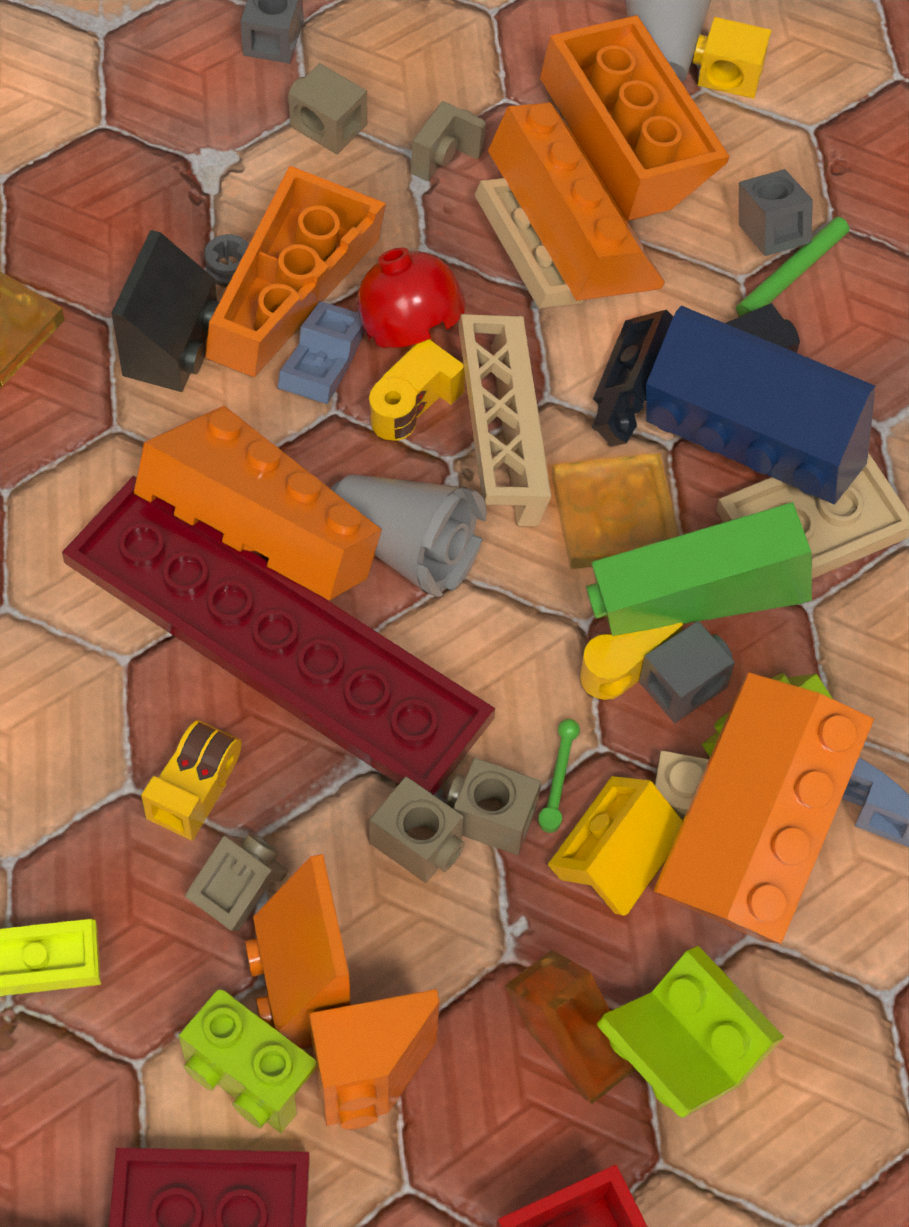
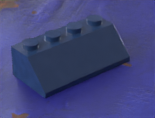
[646,305,876,505]

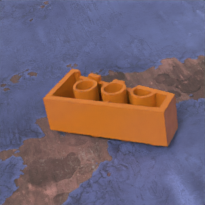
[205,166,386,377]
[134,405,382,601]

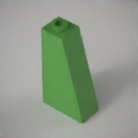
[586,502,812,636]

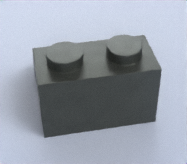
[111,230,219,392]

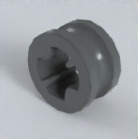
[205,234,249,287]

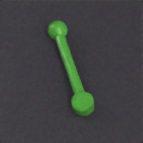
[538,719,580,833]

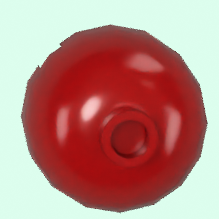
[357,247,466,348]

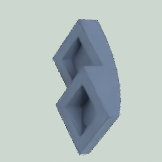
[278,301,365,404]
[842,758,909,847]

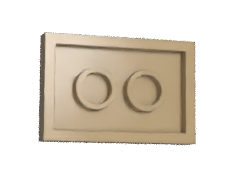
[716,452,909,579]

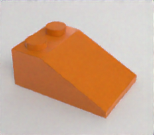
[245,854,350,1048]

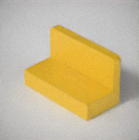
[548,776,683,916]

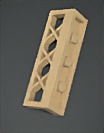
[458,314,551,526]

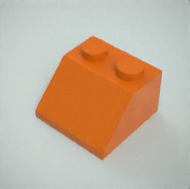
[309,989,439,1129]

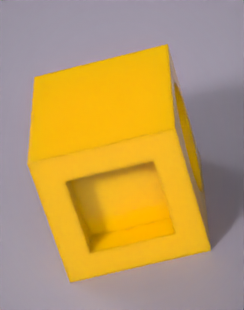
[693,17,772,99]

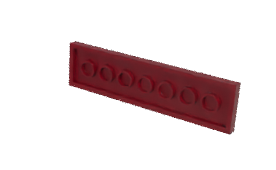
[62,475,495,795]

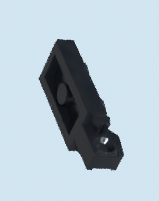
[592,310,673,447]

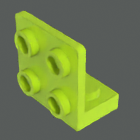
[597,945,784,1118]

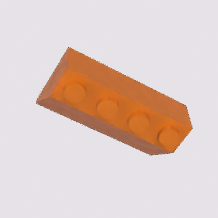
[540,15,730,221]
[488,102,665,301]
[653,672,874,944]

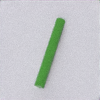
[736,217,850,316]

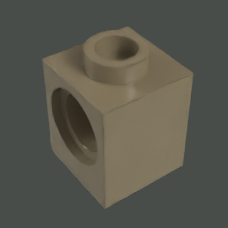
[288,63,367,155]
[446,757,541,855]
[369,776,465,883]

